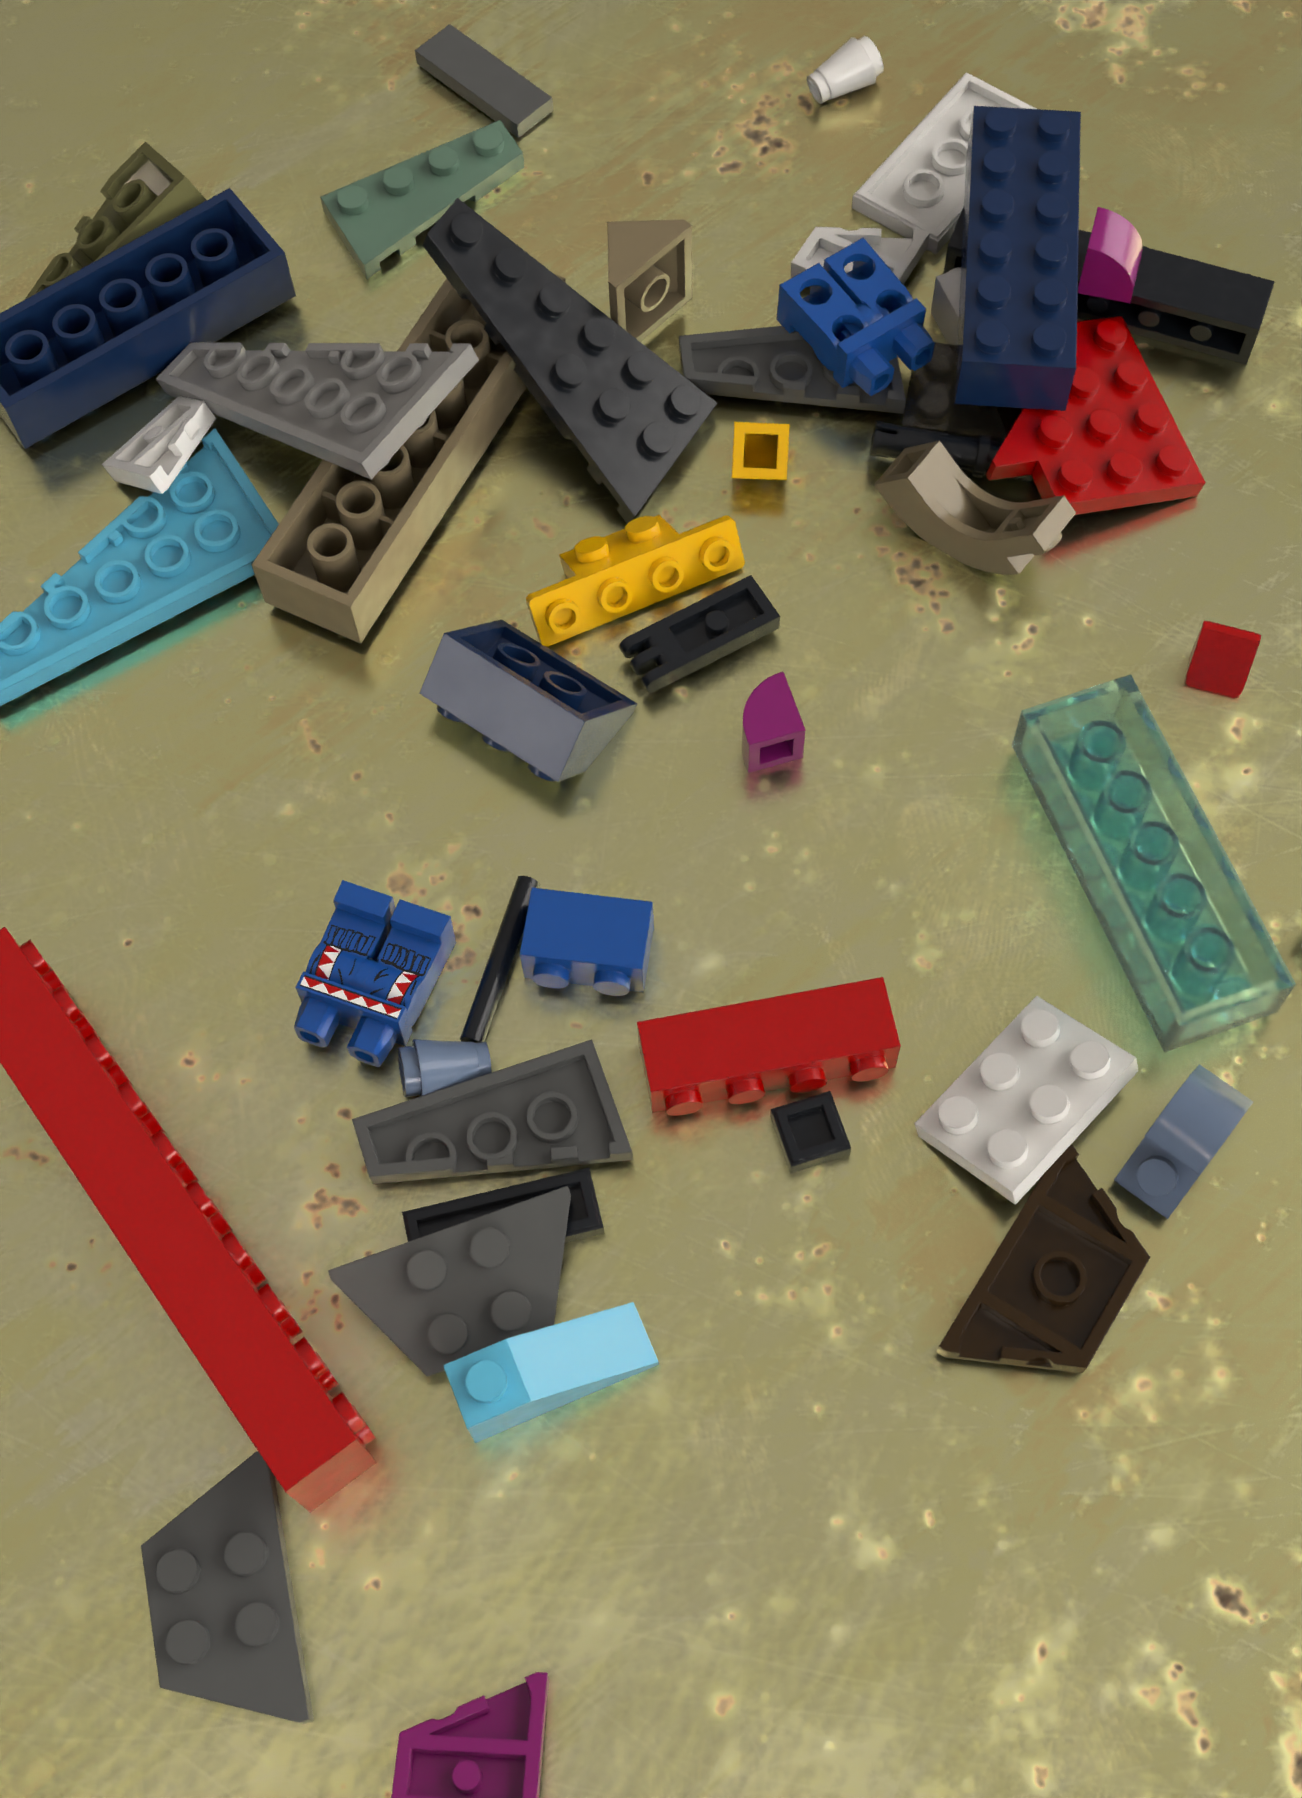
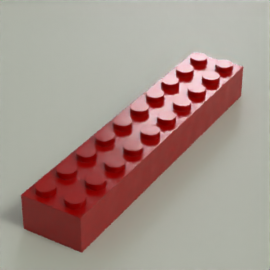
[0,927,377,1513]

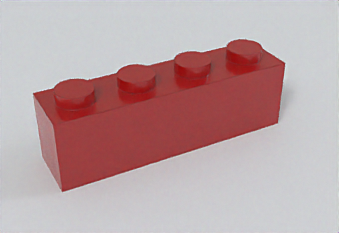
[637,977,901,1116]

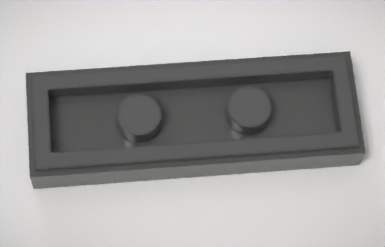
[415,24,553,138]

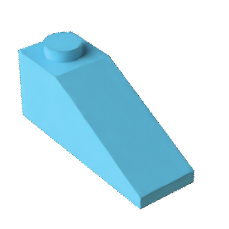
[443,1302,659,1443]

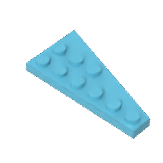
[0,428,279,706]

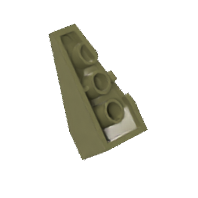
[25,142,206,299]

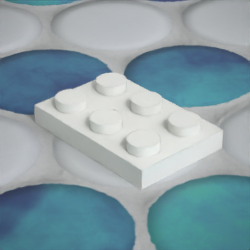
[914,996,1138,1205]

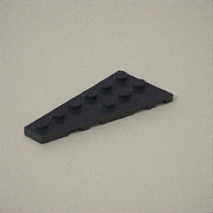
[423,198,717,523]

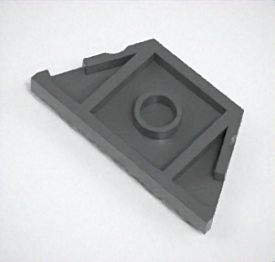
[328,1186,571,1377]
[141,1451,314,1724]

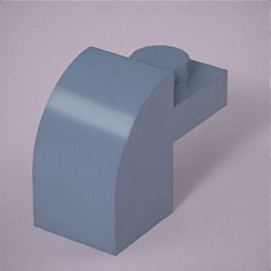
[1114,1064,1253,1219]

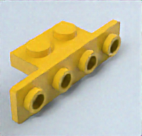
[526,515,745,647]

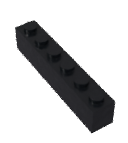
[943,206,1275,365]

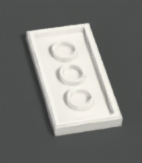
[852,72,1036,254]

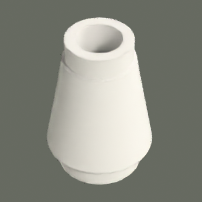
[807,36,884,104]

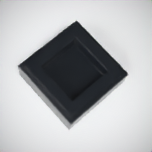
[770,1091,851,1173]

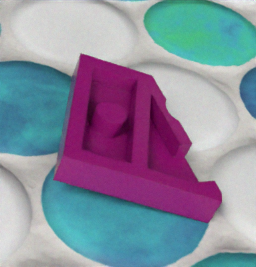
[391,1672,549,1798]

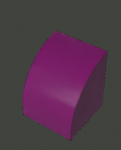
[1078,207,1142,303]
[742,671,806,773]

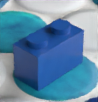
[519,888,654,996]

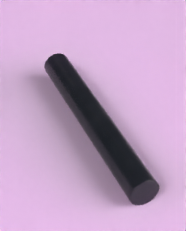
[460,876,540,1043]

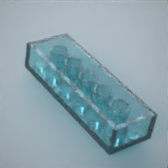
[1012,674,1296,1053]

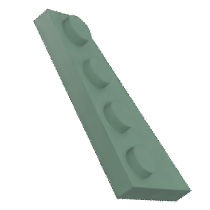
[320,120,525,279]

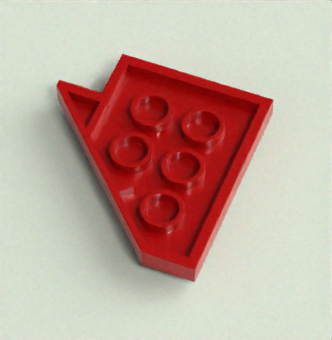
[986,316,1206,515]

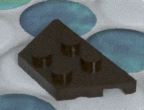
[936,1144,1150,1373]

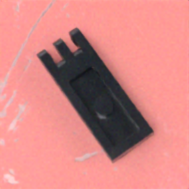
[619,575,780,692]

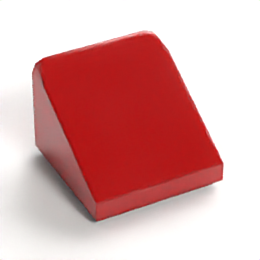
[1184,621,1262,698]

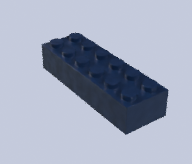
[955,106,1081,411]
[0,188,296,449]

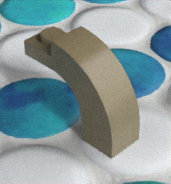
[874,440,1076,575]

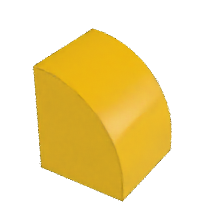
[732,422,790,480]

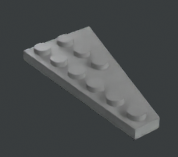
[156,342,479,480]

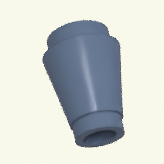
[398,1039,492,1097]

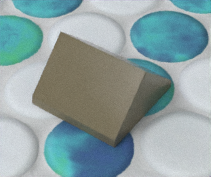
[608,219,692,342]

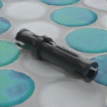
[869,420,1033,482]

